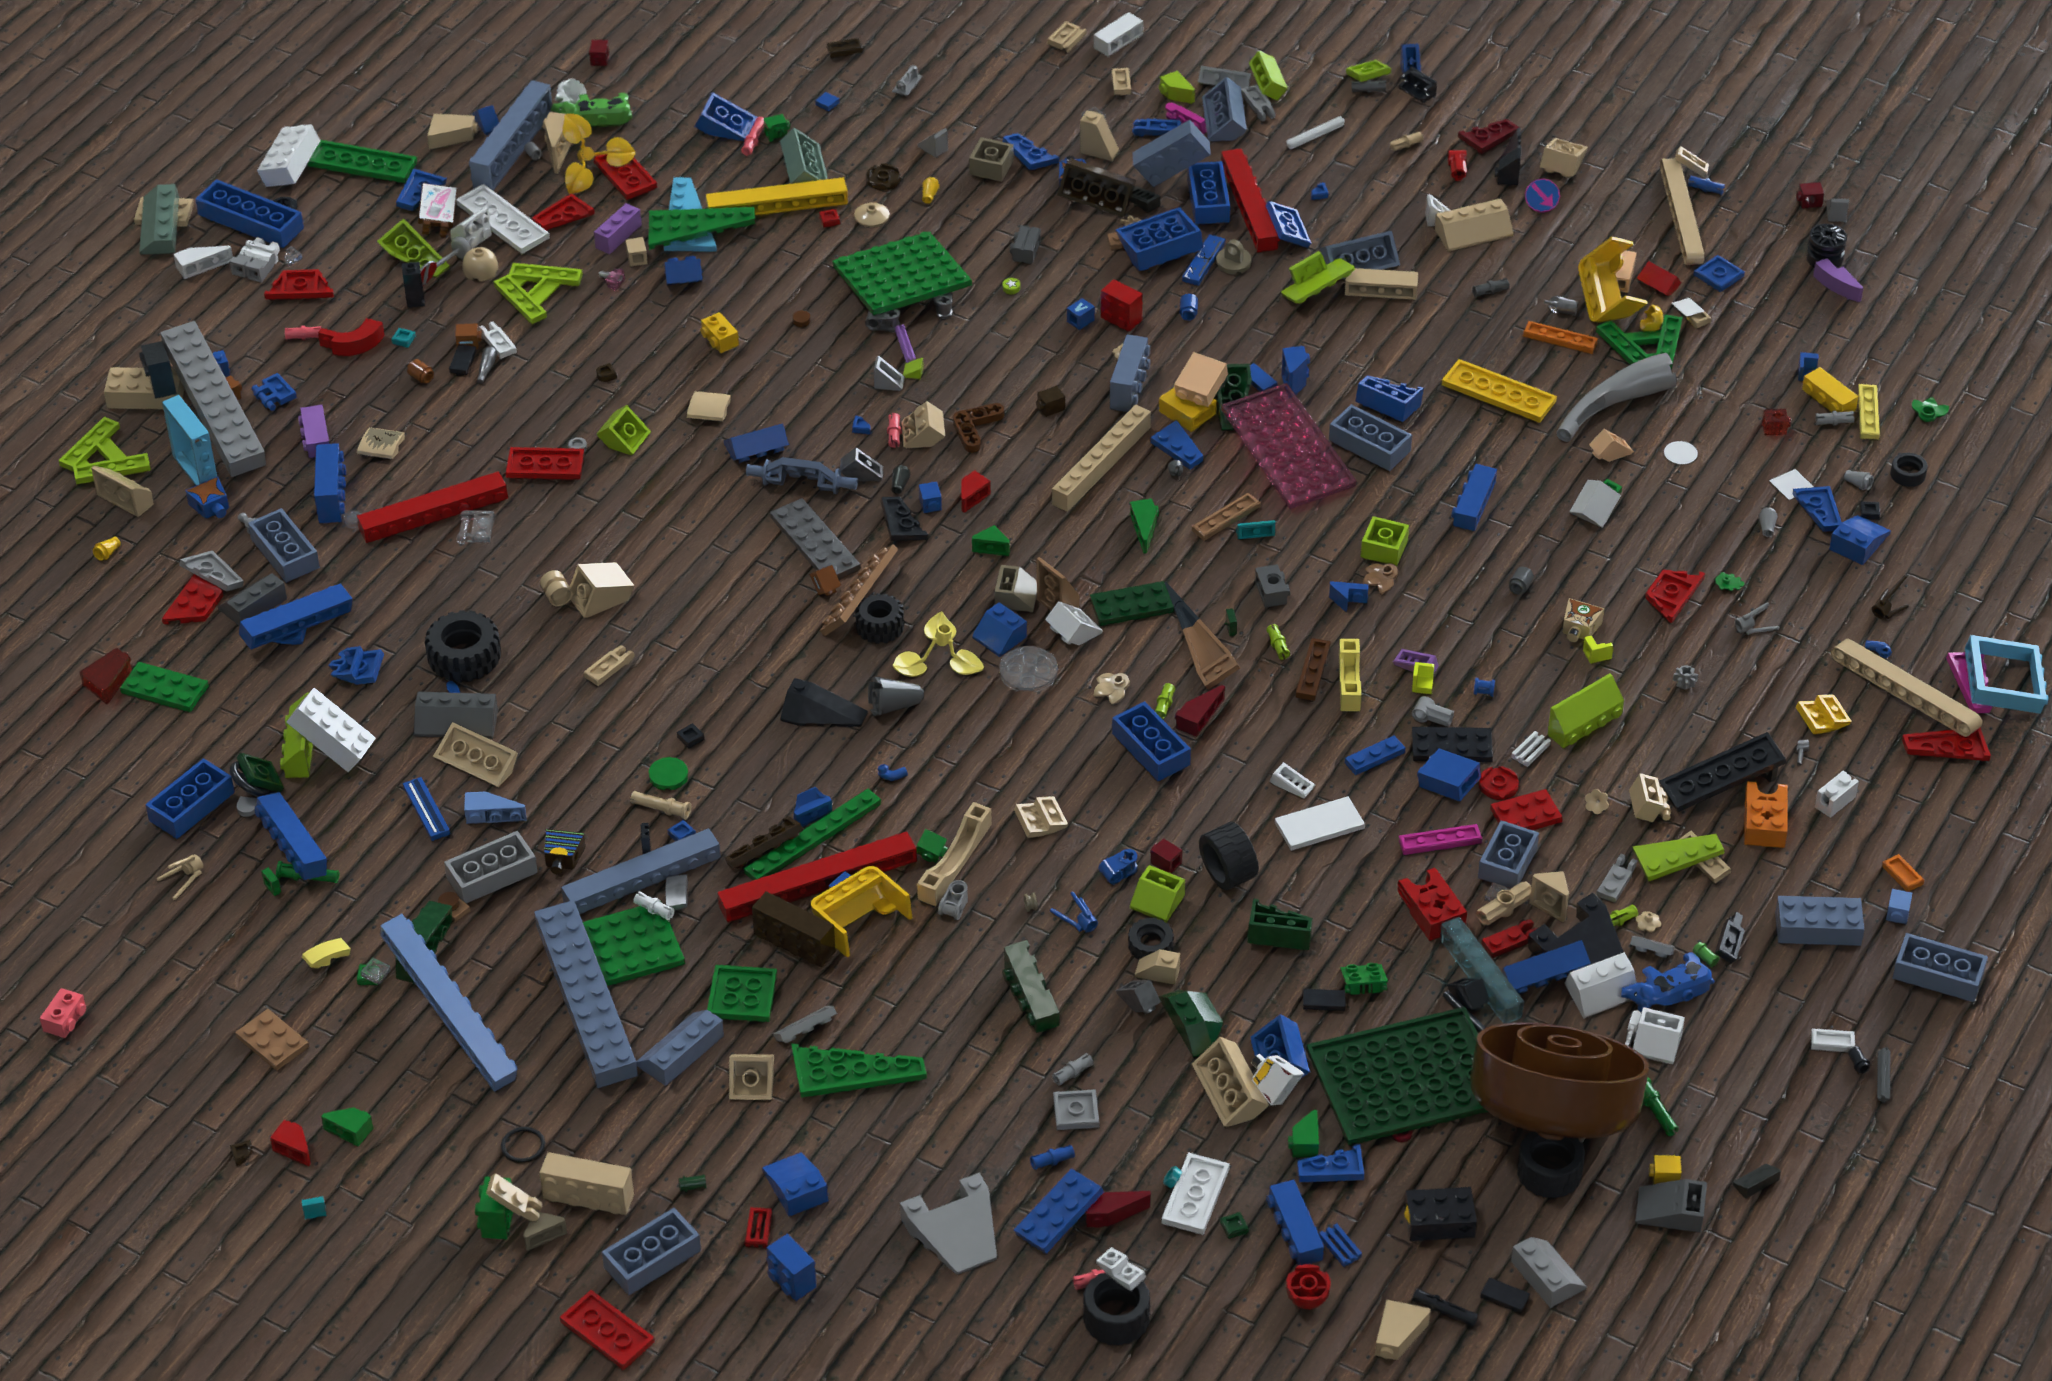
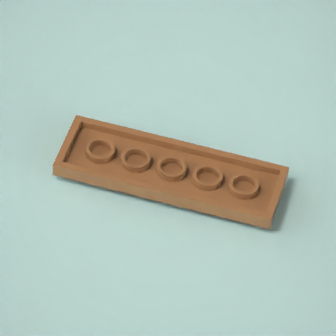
[820,544,898,636]

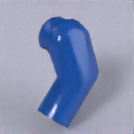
[1865,640,1892,658]
[878,764,908,781]

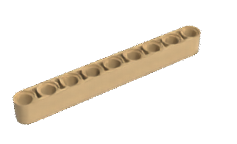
[1660,158,1704,265]
[1831,639,1983,737]

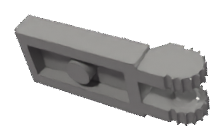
[1241,85,1276,121]
[1596,854,1637,903]

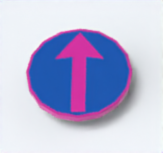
[1525,179,1560,213]

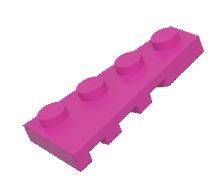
[1946,652,1992,713]

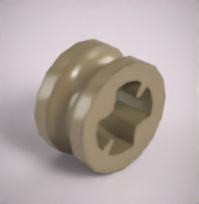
[1024,892,1038,912]

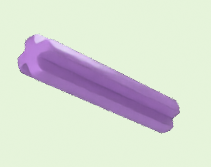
[895,324,916,363]

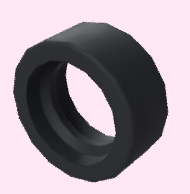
[1890,453,1928,487]

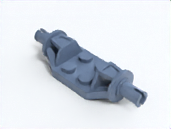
[746,457,858,494]

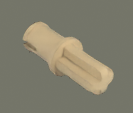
[1390,131,1423,151]

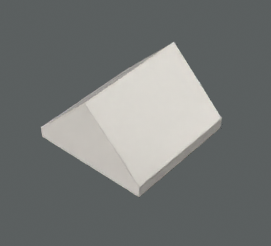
[1570,480,1621,528]

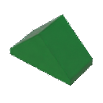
[972,525,1010,556]

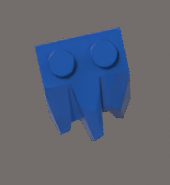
[328,646,384,685]

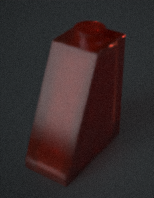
[79,648,132,704]

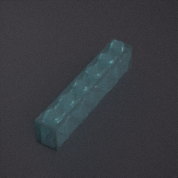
[1440,917,1524,1024]

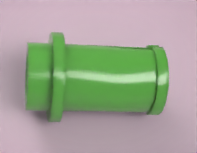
[1693,942,1720,967]

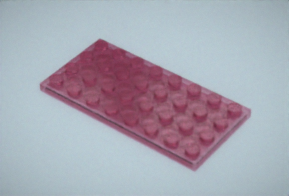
[1221,383,1357,509]

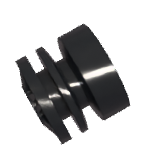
[1806,224,1847,268]

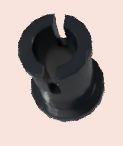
[1848,1046,1870,1074]

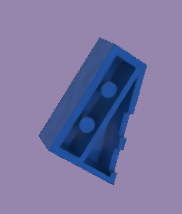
[1355,376,1424,422]

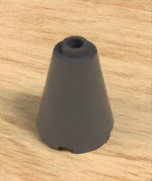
[868,677,924,716]

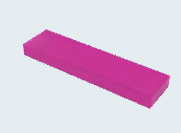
[1398,824,1482,855]

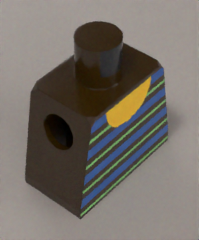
[544,829,586,875]

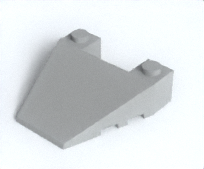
[900,1173,997,1275]

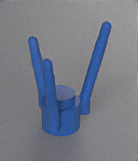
[1050,892,1098,933]

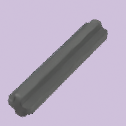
[1877,1048,1891,1103]

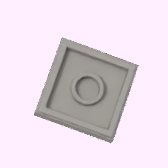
[1053,1089,1099,1130]

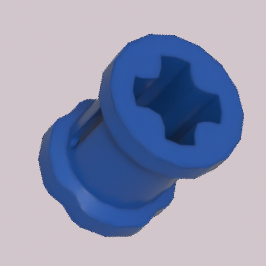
[1474,678,1495,697]

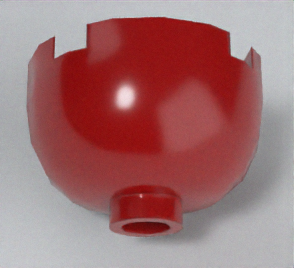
[1286,1264,1331,1310]

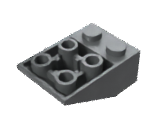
[1635,1179,1707,1233]

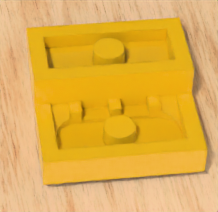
[1796,694,1852,734]

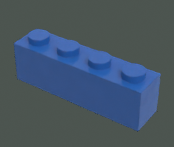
[1451,464,1497,531]
[1502,940,1591,995]
[1267,1180,1324,1266]

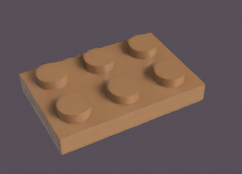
[235,1009,309,1071]

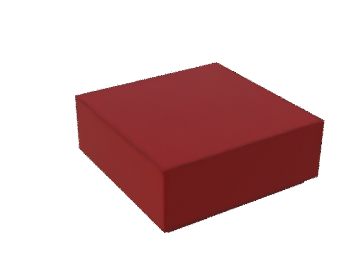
[819,209,840,228]

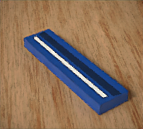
[403,777,450,841]

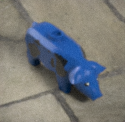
[1621,952,1715,1012]

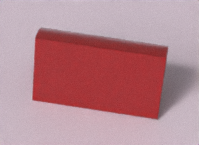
[1637,261,1681,296]

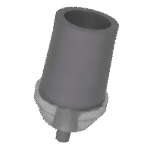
[1544,295,1578,315]

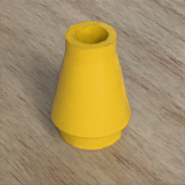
[922,177,940,204]
[93,537,121,560]

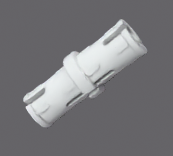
[634,892,675,920]

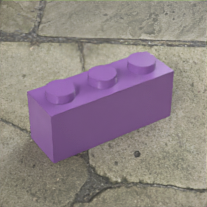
[594,203,642,254]
[298,405,329,458]

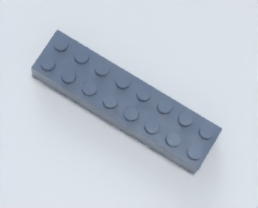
[469,80,553,191]

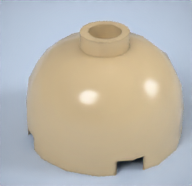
[462,247,498,281]

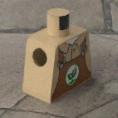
[1563,598,1604,642]

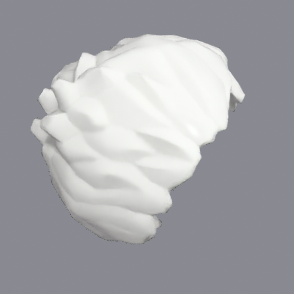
[555,79,586,104]

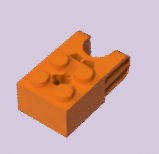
[1744,781,1788,848]

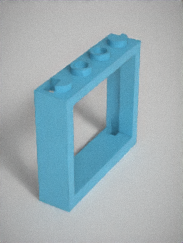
[162,395,217,486]
[1965,635,2048,714]

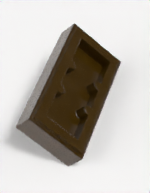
[826,38,863,58]

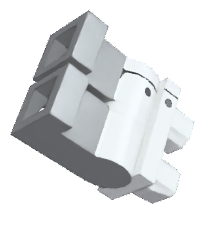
[229,237,280,283]

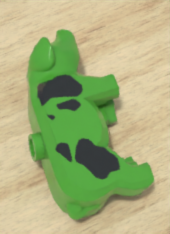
[551,93,632,126]

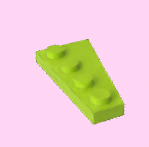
[1633,834,1725,882]

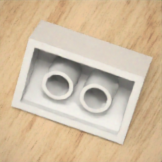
[1565,952,1636,1019]

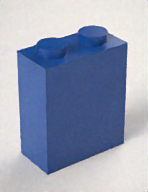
[1417,749,1481,801]

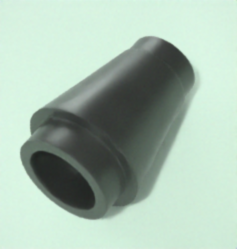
[891,465,911,494]

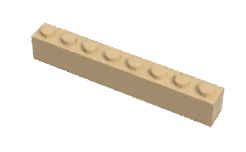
[1052,404,1151,512]

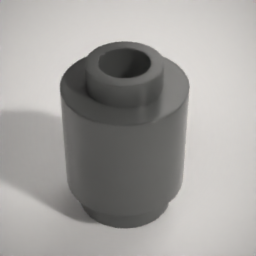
[1509,567,1534,594]

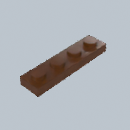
[1296,638,1331,701]

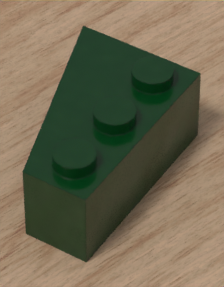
[1247,898,1313,950]

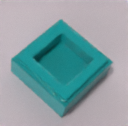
[391,328,416,347]
[302,1196,327,1219]

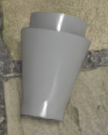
[1844,470,1874,490]
[1759,508,1778,537]

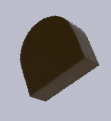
[596,363,617,382]

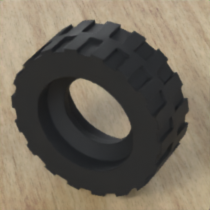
[1128,918,1174,959]

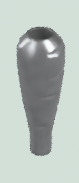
[477,347,497,384]

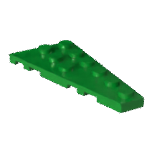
[648,207,755,250]
[791,1044,927,1098]

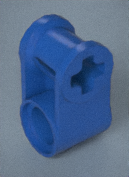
[1098,849,1137,885]

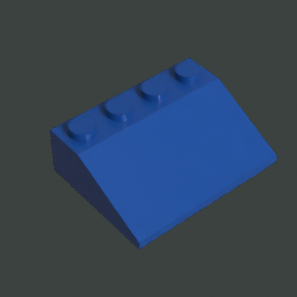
[1115,207,1204,271]

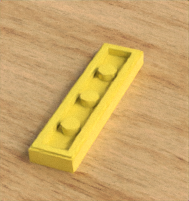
[1858,384,1880,440]

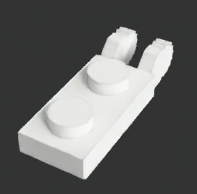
[479,321,517,359]

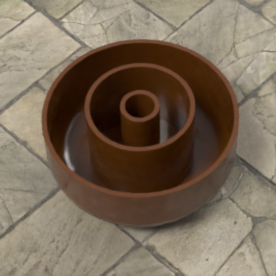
[1470,1023,1649,1140]

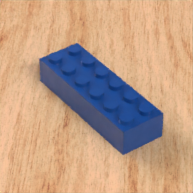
[195,179,304,248]

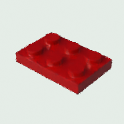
[1490,789,1562,830]

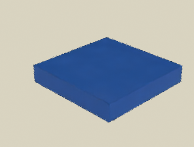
[1694,255,1745,292]

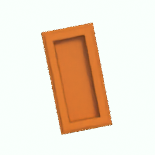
[1882,854,1924,892]

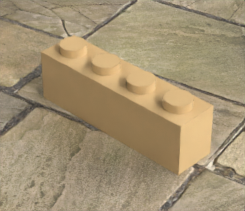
[1345,268,1418,300]

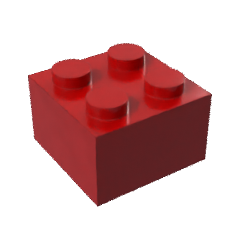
[1101,279,1143,332]

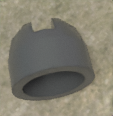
[1168,460,1183,476]

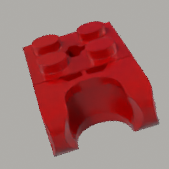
[1397,868,1467,941]

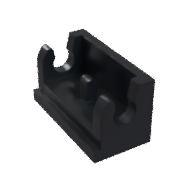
[1398,67,1437,103]

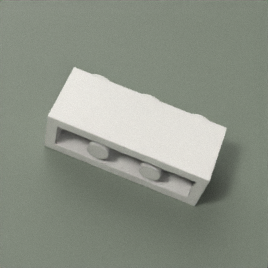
[1094,13,1143,56]

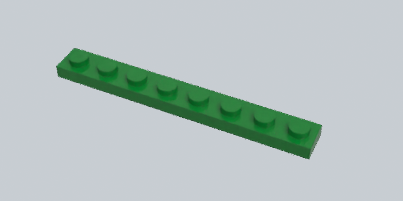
[744,788,881,881]

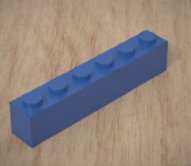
[239,583,353,650]
[255,792,327,880]

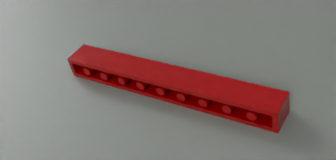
[717,831,917,922]

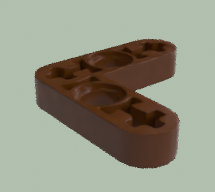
[953,403,1004,453]

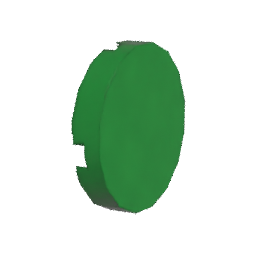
[648,757,688,790]

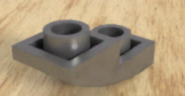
[666,874,688,910]

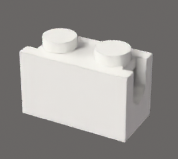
[1815,771,1859,818]

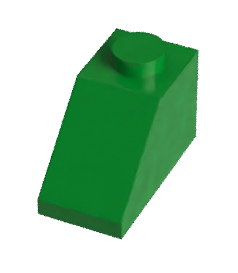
[321,1107,373,1146]
[1288,1110,1319,1158]

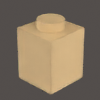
[626,237,647,267]

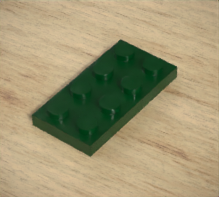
[1090,581,1174,626]

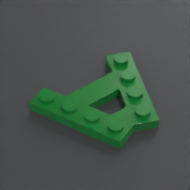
[1596,315,1683,370]

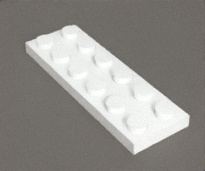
[456,184,550,254]

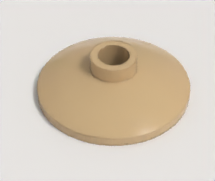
[854,203,889,227]

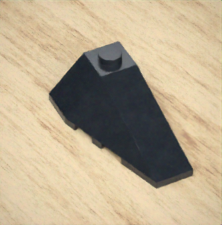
[1494,128,1521,186]
[780,678,868,727]

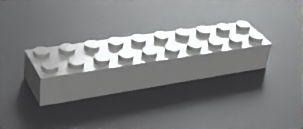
[160,321,266,477]

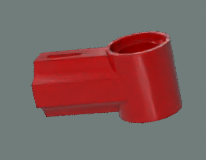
[1448,150,1467,181]

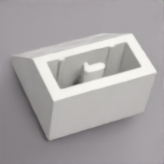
[450,207,492,249]
[1633,1007,1685,1064]

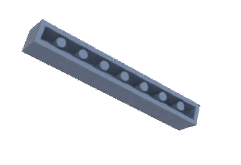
[561,828,721,914]

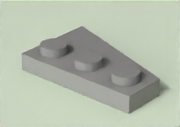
[179,550,244,591]

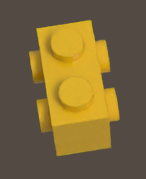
[700,312,739,354]

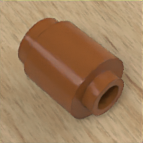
[407,359,434,384]

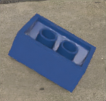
[723,423,789,463]
[1250,1014,1310,1078]

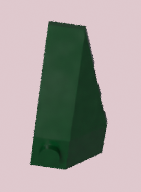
[1214,364,1252,431]

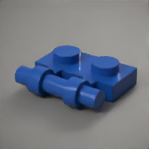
[251,373,297,411]

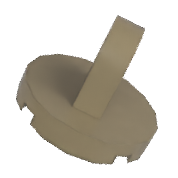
[1216,239,1252,275]

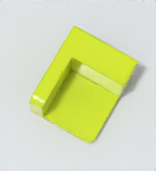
[1583,635,1614,664]
[1412,662,1434,694]

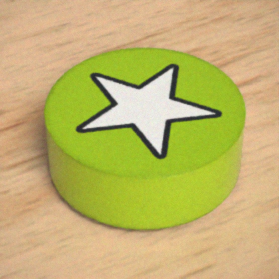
[1003,278,1020,294]

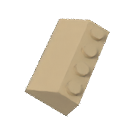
[1435,199,1514,252]
[1192,1037,1269,1127]

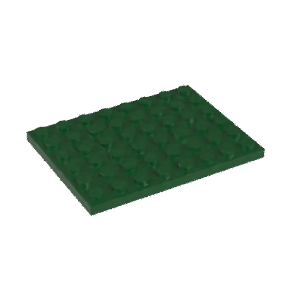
[1306,1007,1488,1146]

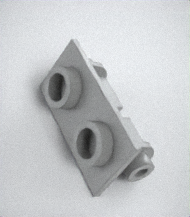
[892,65,922,96]

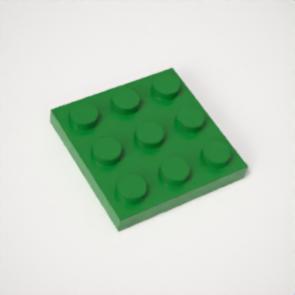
[707,965,778,1022]

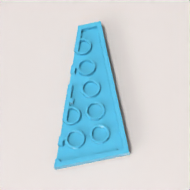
[664,177,717,252]

